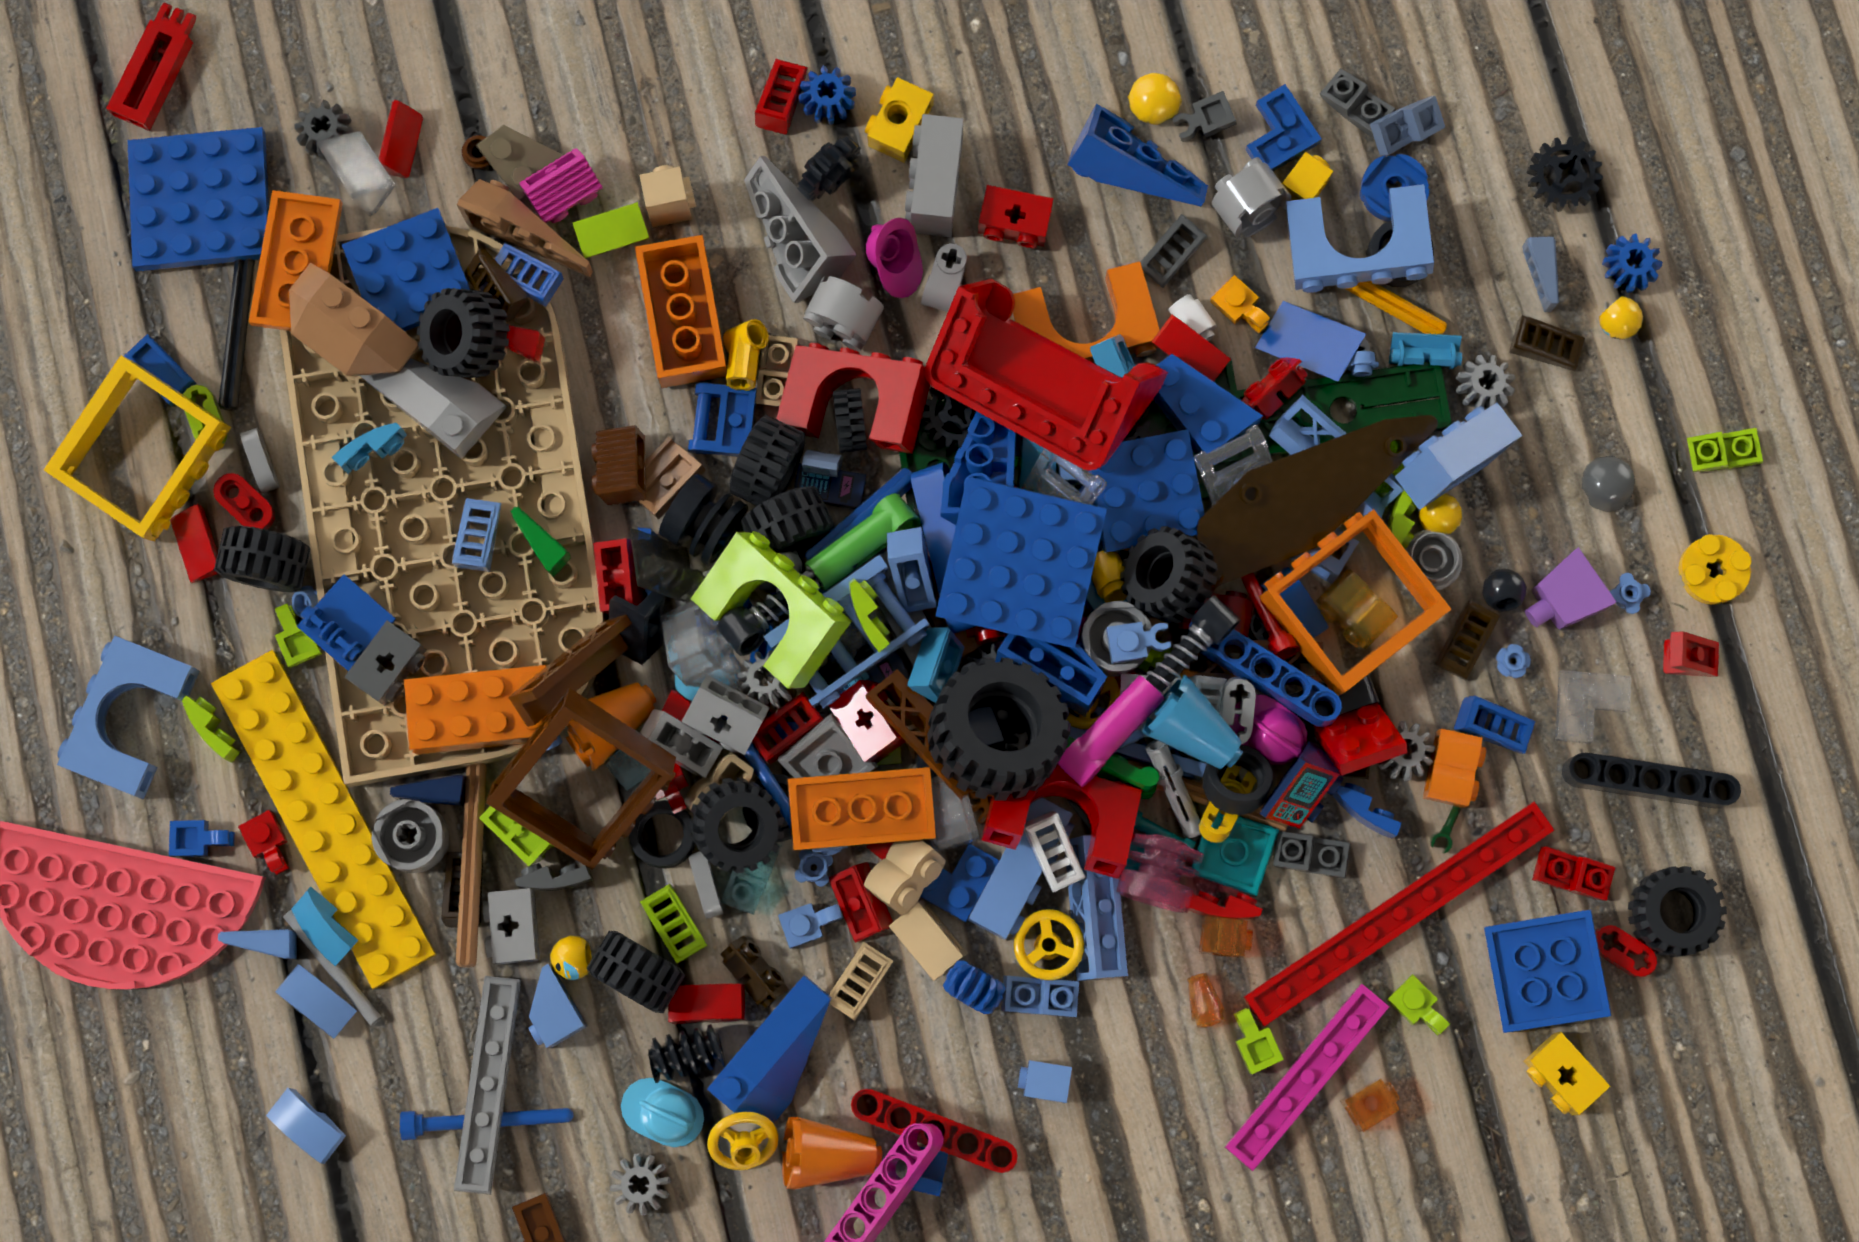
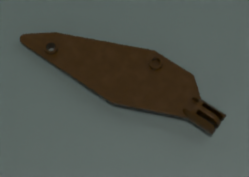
[1196,415,1438,591]

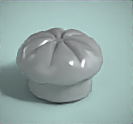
[1406,530,1463,590]

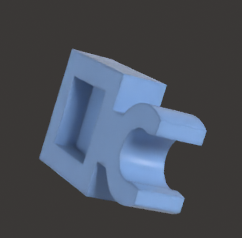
[1106,622,1171,664]

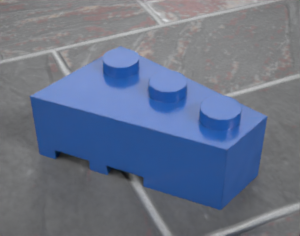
[1153,354,1263,465]
[995,633,1107,717]

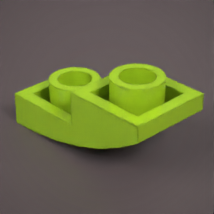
[1687,428,1763,472]
[1387,490,1417,550]
[849,578,890,652]
[182,695,240,763]

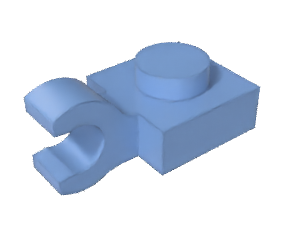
[778,903,843,949]

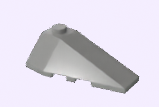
[744,156,856,303]
[360,358,506,459]

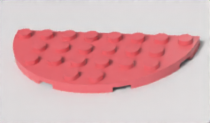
[0,821,266,990]

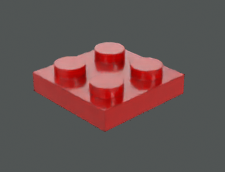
[1313,702,1407,775]

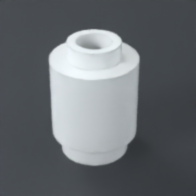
[1168,294,1217,341]

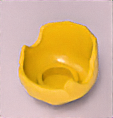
[1128,73,1182,125]

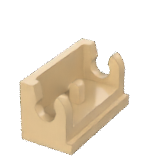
[889,899,968,981]

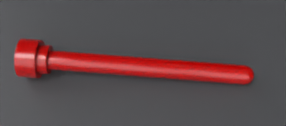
[1240,573,1299,660]

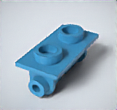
[1389,332,1462,369]

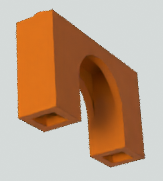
[1011,261,1160,364]

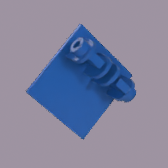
[297,574,396,671]

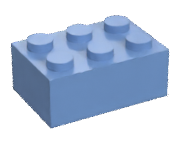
[1395,403,1523,510]

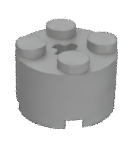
[1212,157,1292,238]
[803,276,884,352]
[1079,601,1152,677]
[371,799,449,873]

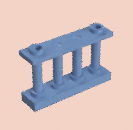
[763,555,929,709]

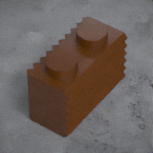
[591,425,646,505]

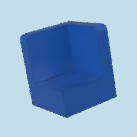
[912,1146,948,1197]

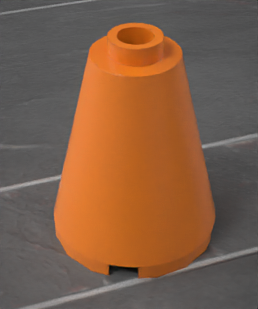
[566,682,657,771]
[782,1117,882,1190]

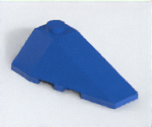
[1067,103,1208,207]
[941,411,1016,525]
[707,975,832,1123]

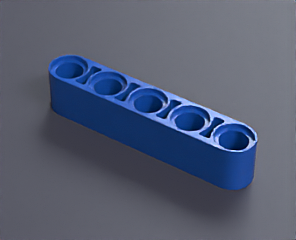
[911,462,977,634]
[1187,622,1342,727]

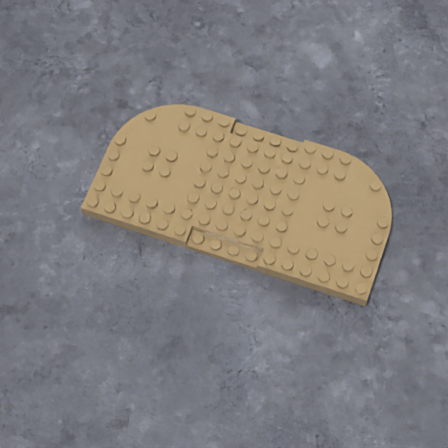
[280,225,606,787]

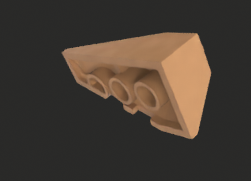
[457,179,593,277]

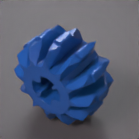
[799,65,856,125]
[1602,233,1663,293]
[943,960,1006,1014]

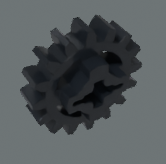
[797,136,861,201]
[1527,137,1603,212]
[922,387,976,451]

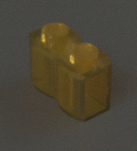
[1316,568,1398,649]

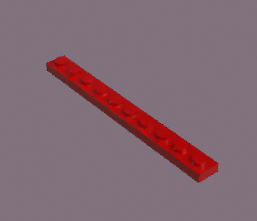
[1243,801,1555,1027]

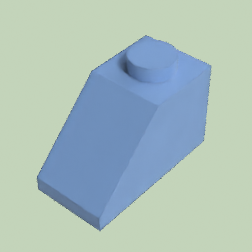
[887,527,937,612]
[528,964,588,1048]

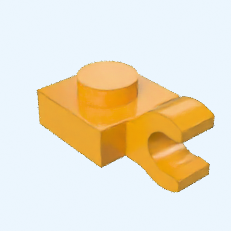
[1210,275,1270,334]

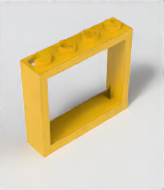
[44,355,231,542]

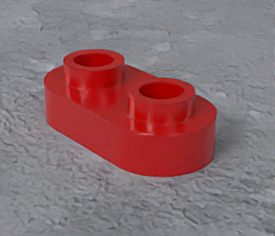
[213,473,275,530]

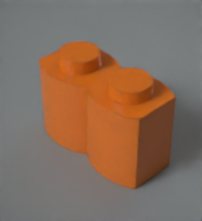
[1423,728,1486,808]

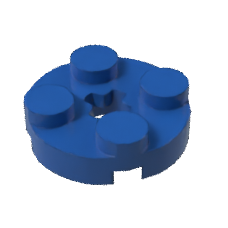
[1359,154,1429,222]

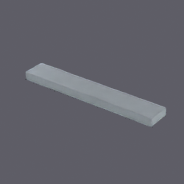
[454,976,521,1195]

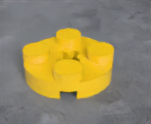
[1678,534,1752,605]

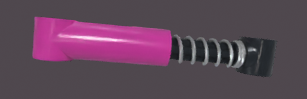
[1058,595,1241,787]

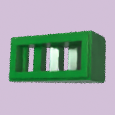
[510,506,571,577]

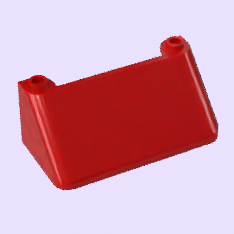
[925,278,1168,471]

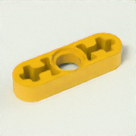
[1199,765,1257,843]

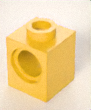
[1282,152,1333,201]

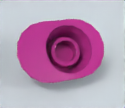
[866,217,923,298]
[1230,694,1307,765]

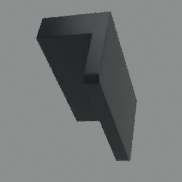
[609,590,665,665]

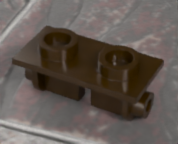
[720,935,789,1009]

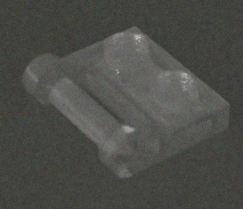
[1194,425,1273,506]
[1021,448,1107,505]

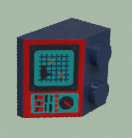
[1260,740,1344,829]

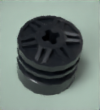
[658,473,748,567]

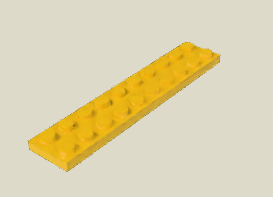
[211,649,437,989]

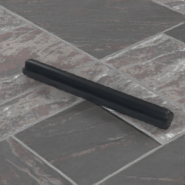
[218,259,255,411]

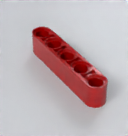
[851,1089,1018,1173]

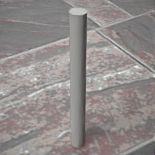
[283,910,382,1026]

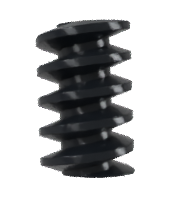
[648,1024,726,1083]

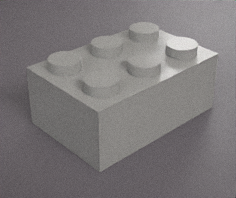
[905,114,964,238]

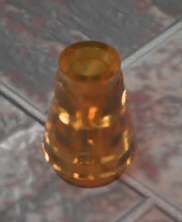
[1187,973,1226,1029]

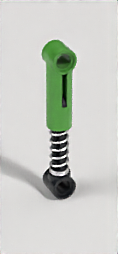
[717,493,921,656]

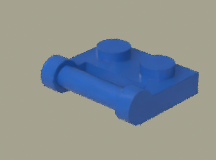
[688,383,757,457]

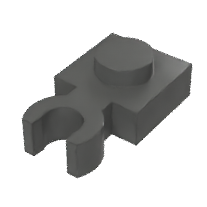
[1172,91,1237,142]

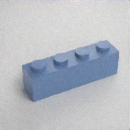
[968,798,1075,940]

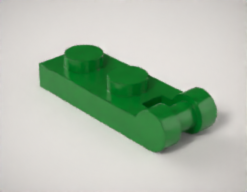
[1066,736,1159,799]

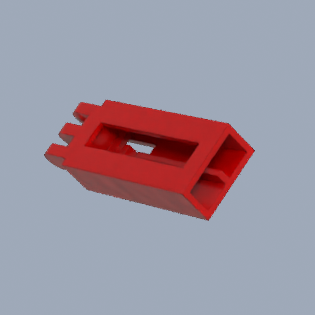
[106,2,196,131]

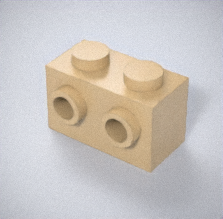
[639,165,696,228]

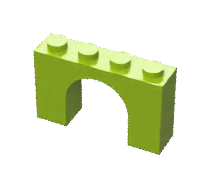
[691,531,852,689]

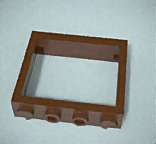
[486,688,676,870]

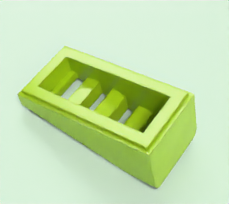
[640,884,708,964]

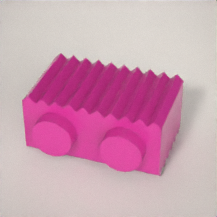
[519,148,603,223]

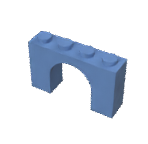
[1286,184,1434,293]
[57,635,200,799]

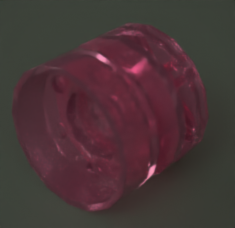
[1116,833,1204,914]

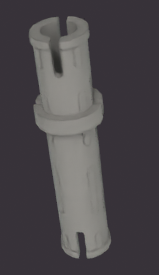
[1146,740,1201,838]

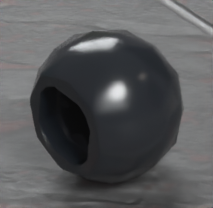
[1482,568,1527,612]

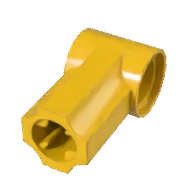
[723,319,769,391]

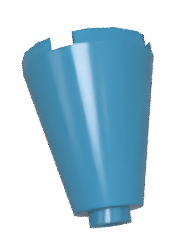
[1141,675,1243,769]

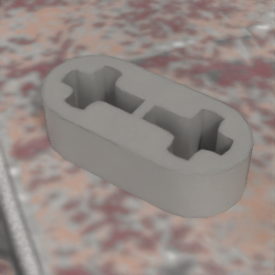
[240,428,280,494]
[1220,676,1256,744]
[688,851,723,919]

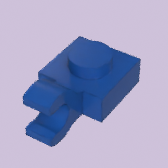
[169,820,235,857]

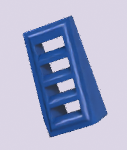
[495,243,564,307]
[1454,695,1536,754]

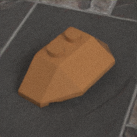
[289,263,419,376]

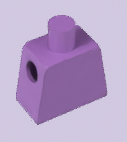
[1525,547,1616,630]

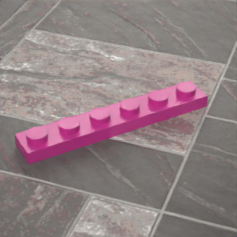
[1224,984,1389,1171]

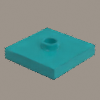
[1189,812,1279,897]

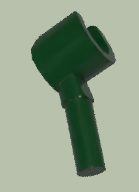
[1429,806,1461,853]

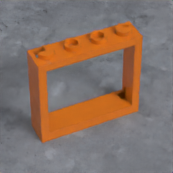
[1259,509,1452,696]

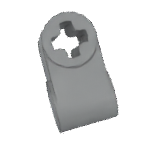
[921,243,967,312]

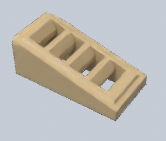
[829,942,893,1021]

